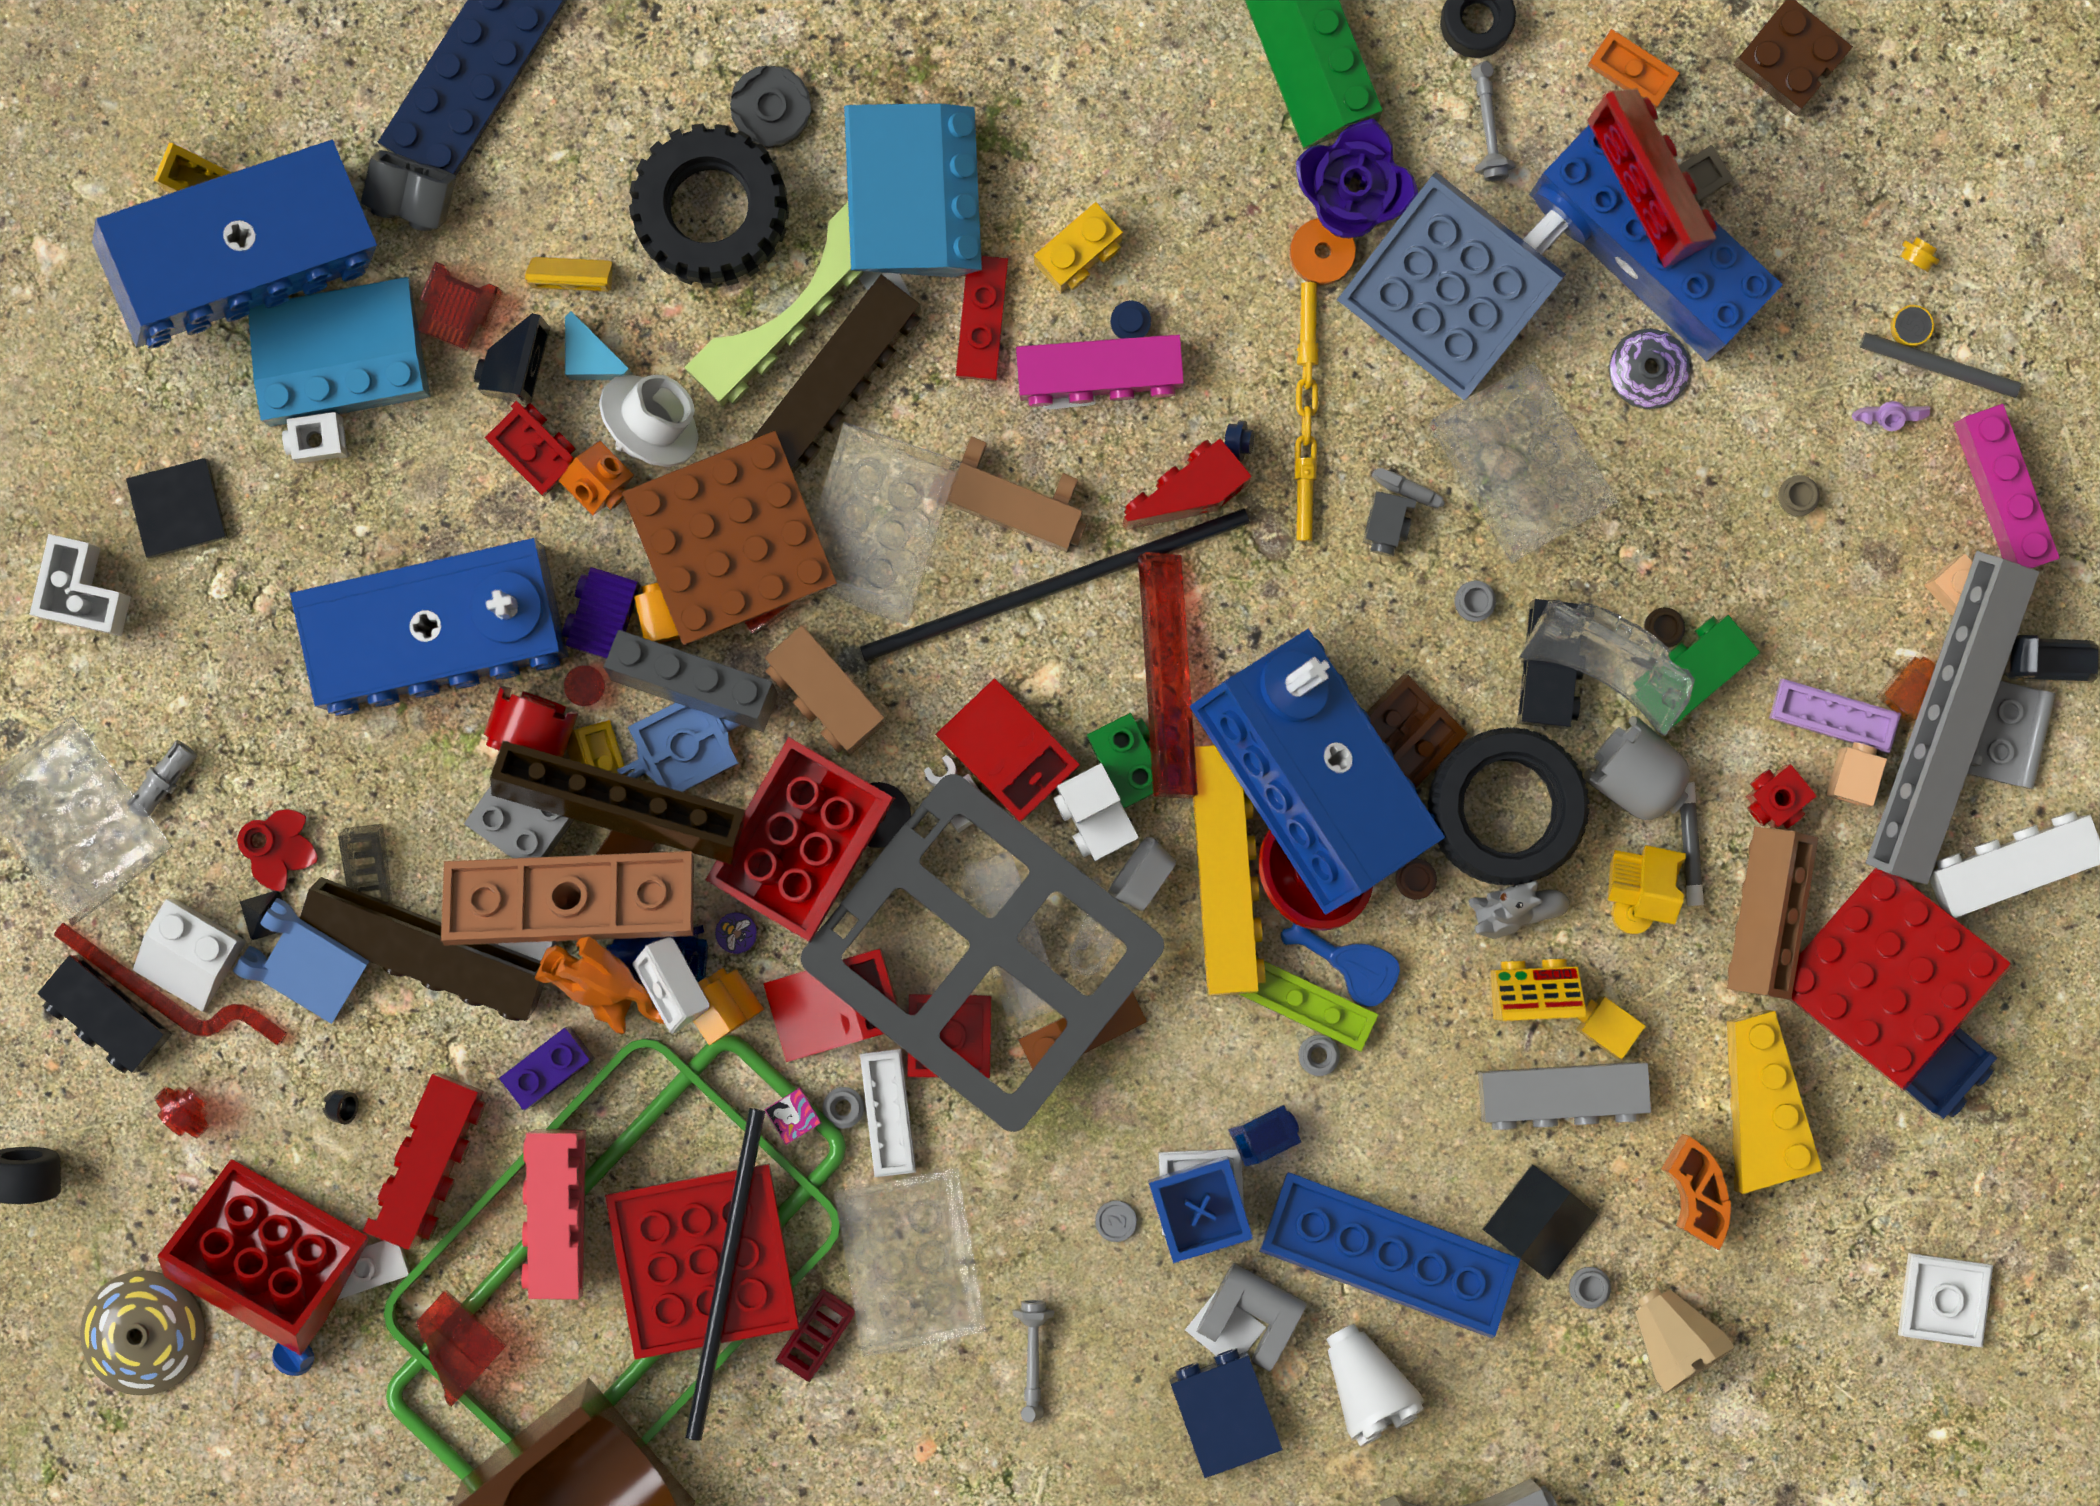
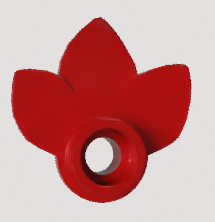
[237,809,318,892]

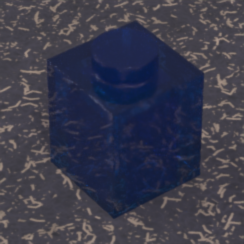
[1228,1105,1301,1167]

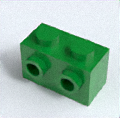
[1086,712,1171,809]

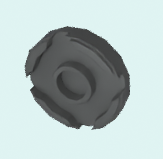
[730,65,812,148]

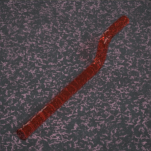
[54,923,287,1046]

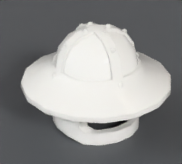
[599,374,698,467]

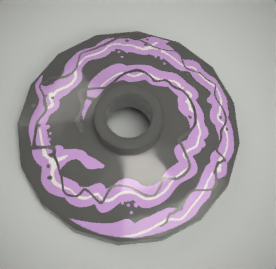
[1608,328,1690,410]

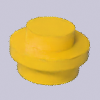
[1900,237,1940,272]

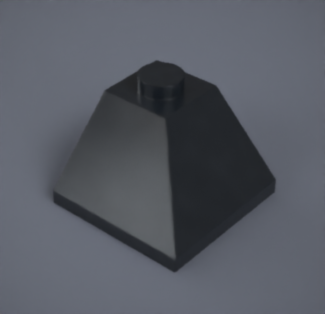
[474,313,550,405]

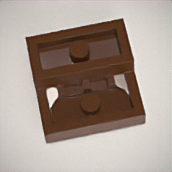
[1367,673,1468,788]

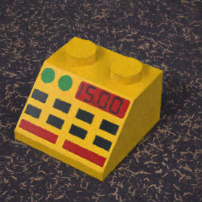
[1491,959,1586,1021]

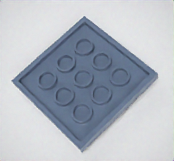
[1337,172,1566,401]

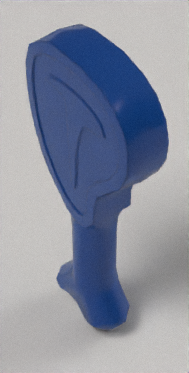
[1280,923,1400,1007]

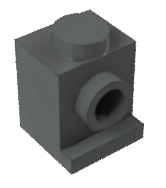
[1362,491,1417,557]

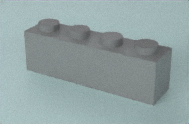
[1478,1062,1651,1130]

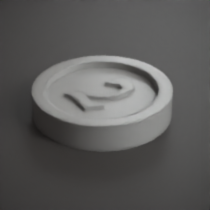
[1095,1200,1137,1242]

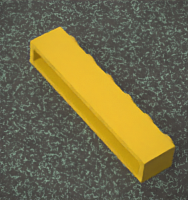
[1190,745,1266,997]

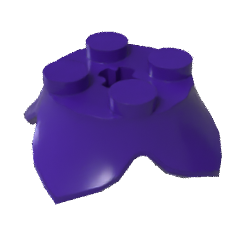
[1296,119,1418,239]

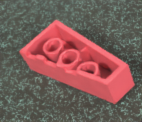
[521,1129,586,1299]

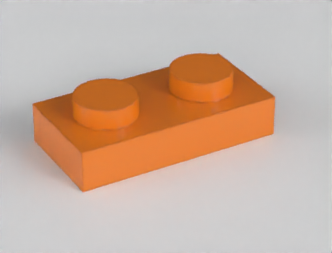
[1587,28,1680,110]

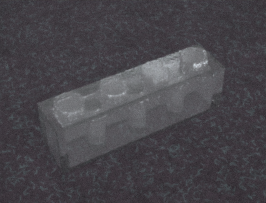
[959,851,1054,1023]

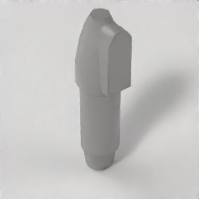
[1372,468,1445,509]

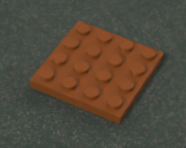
[622,431,837,646]

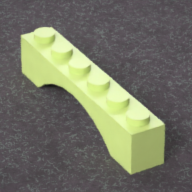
[684,202,865,407]

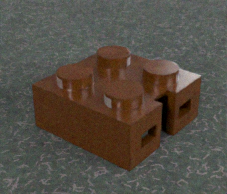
[1733,0,1853,116]

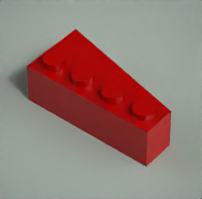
[362,1072,486,1250]

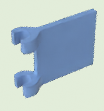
[233,898,370,1024]

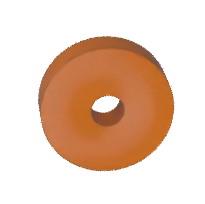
[1289,218,1356,285]

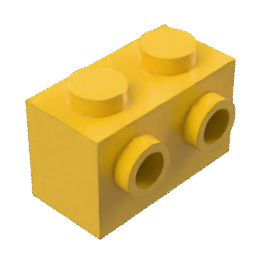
[1034,202,1123,294]

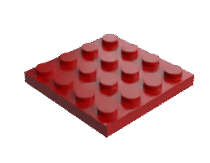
[1790,868,2012,1092]
[605,1163,800,1360]

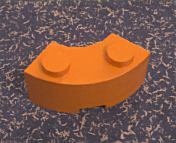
[1661,1134,1731,1251]

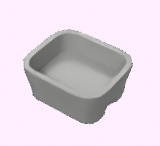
[1108,837,1176,911]

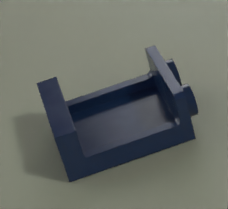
[1905,1027,1997,1119]
[1169,1348,1283,1478]

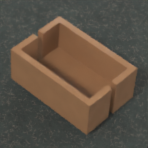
[764,625,888,755]

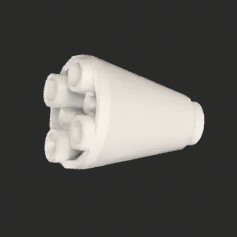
[1326,1324,1424,1447]

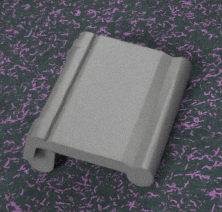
[1967,681,2056,789]

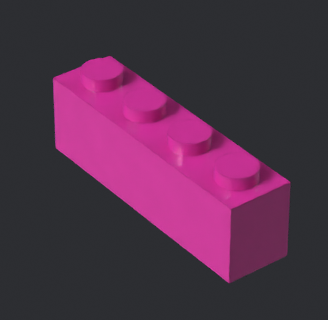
[1016,334,1184,407]
[1953,404,2060,569]

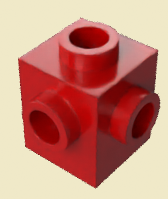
[1745,764,1817,829]

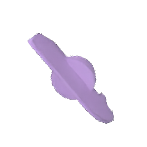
[1852,401,1930,431]

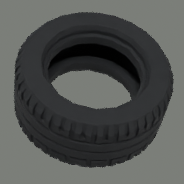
[1427,727,1590,885]

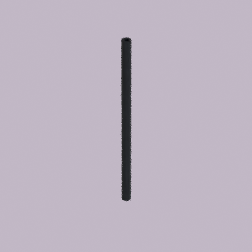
[685,1108,765,1441]

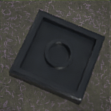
[126,458,228,559]

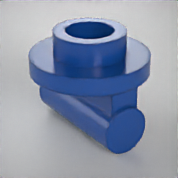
[272,1343,314,1376]

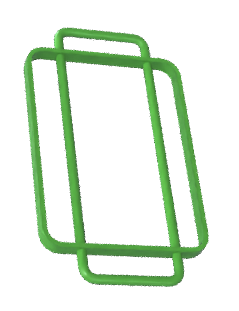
[384,1035,846,1480]

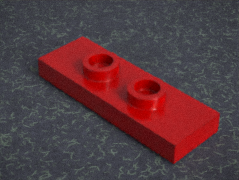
[955,256,1008,381]

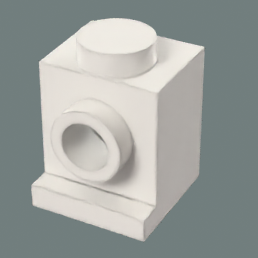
[282,412,348,463]

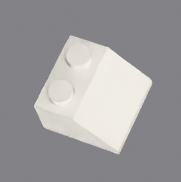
[133,899,247,1012]

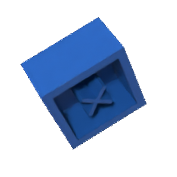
[1148,1156,1253,1263]

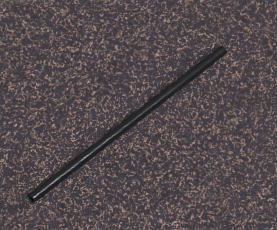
[860,508,1250,662]

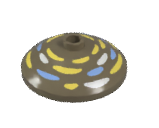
[80,1270,206,1396]

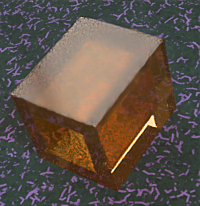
[1876,656,1936,723]

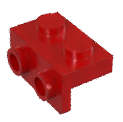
[484,400,576,497]

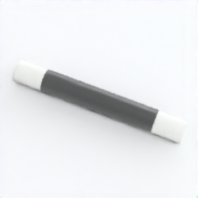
[1680,782,1704,906]

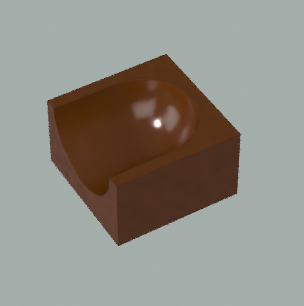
[452,1378,695,1506]

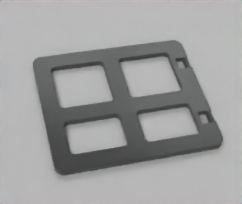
[801,774,1164,1132]

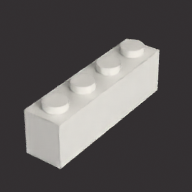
[1929,811,2100,918]

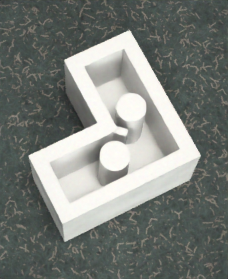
[29,534,131,636]
[1053,763,1139,862]

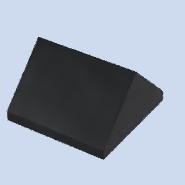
[1482,1164,1598,1280]

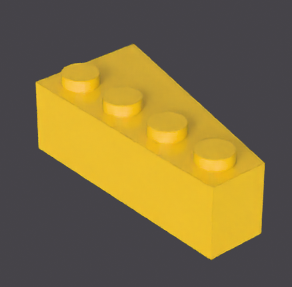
[1727,1010,1822,1194]

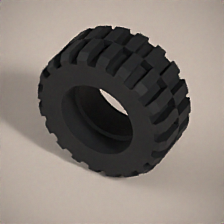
[629,123,789,288]

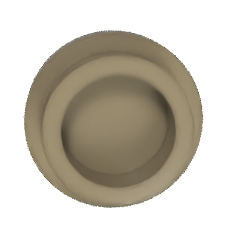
[1778,475,1820,517]

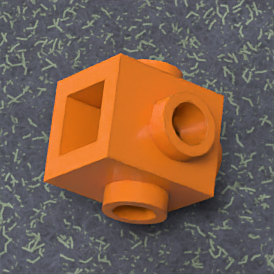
[559,441,634,516]

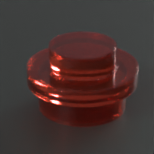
[564,665,605,707]

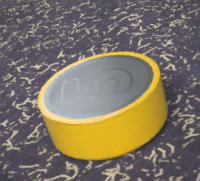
[1890,305,1934,347]

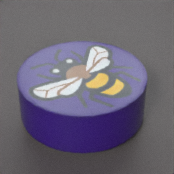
[715,912,757,954]

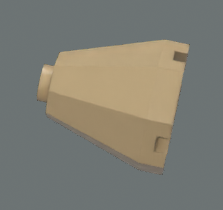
[1635,1288,1735,1395]

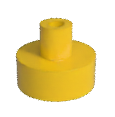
[1611,902,1653,934]

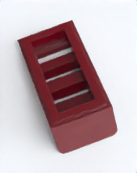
[776,1288,857,1382]

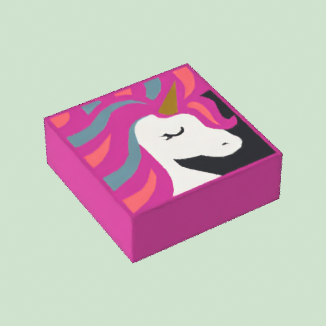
[764,1087,822,1145]

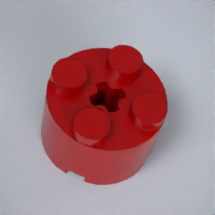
[484,686,578,757]

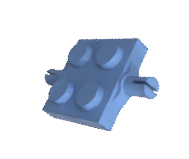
[617,703,741,792]

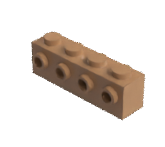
[1727,826,1819,1000]

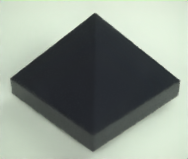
[240,891,283,941]

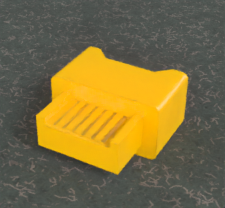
[1608,845,1686,925]

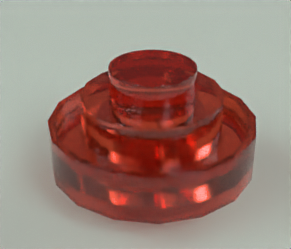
[154,1086,210,1138]

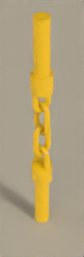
[1294,282,1319,542]

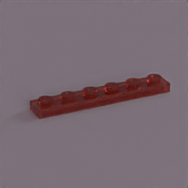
[1138,552,1198,799]

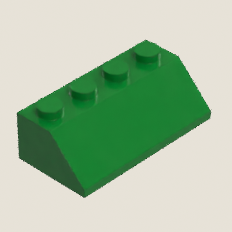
[1244,0,1383,150]

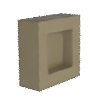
[1678,145,1733,203]

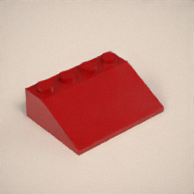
[1587,89,1717,268]
[705,737,895,942]
[157,1159,369,1356]

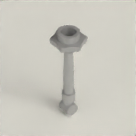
[1471,61,1516,181]
[1013,1300,1054,1423]

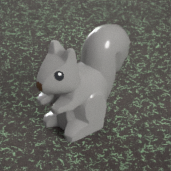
[1469,881,1570,939]

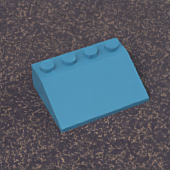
[844,104,982,278]
[248,277,431,427]

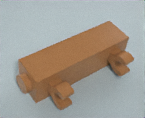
[930,436,1087,553]

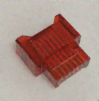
[417,261,503,352]

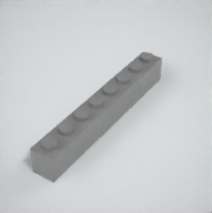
[1865,551,2039,885]

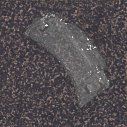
[1520,600,1695,735]

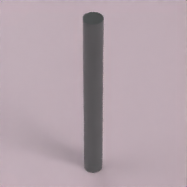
[1860,332,2021,398]

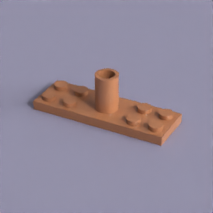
[441,851,694,946]

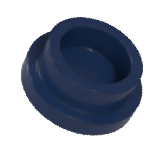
[1110,301,1151,339]
[1224,420,1254,462]

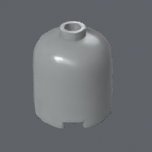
[1584,716,1690,820]

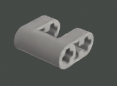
[1197,1263,1307,1372]

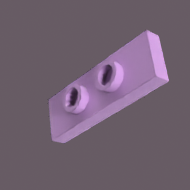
[1769,679,1901,753]

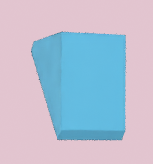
[565,311,633,380]

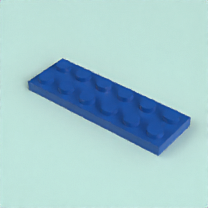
[1259,1172,1521,1339]

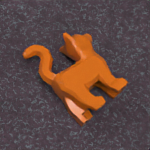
[535,937,665,1035]

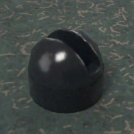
[322,1090,359,1125]

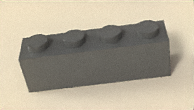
[603,630,778,732]

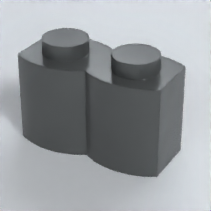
[360,150,457,231]

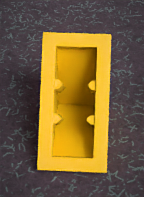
[154,142,232,193]

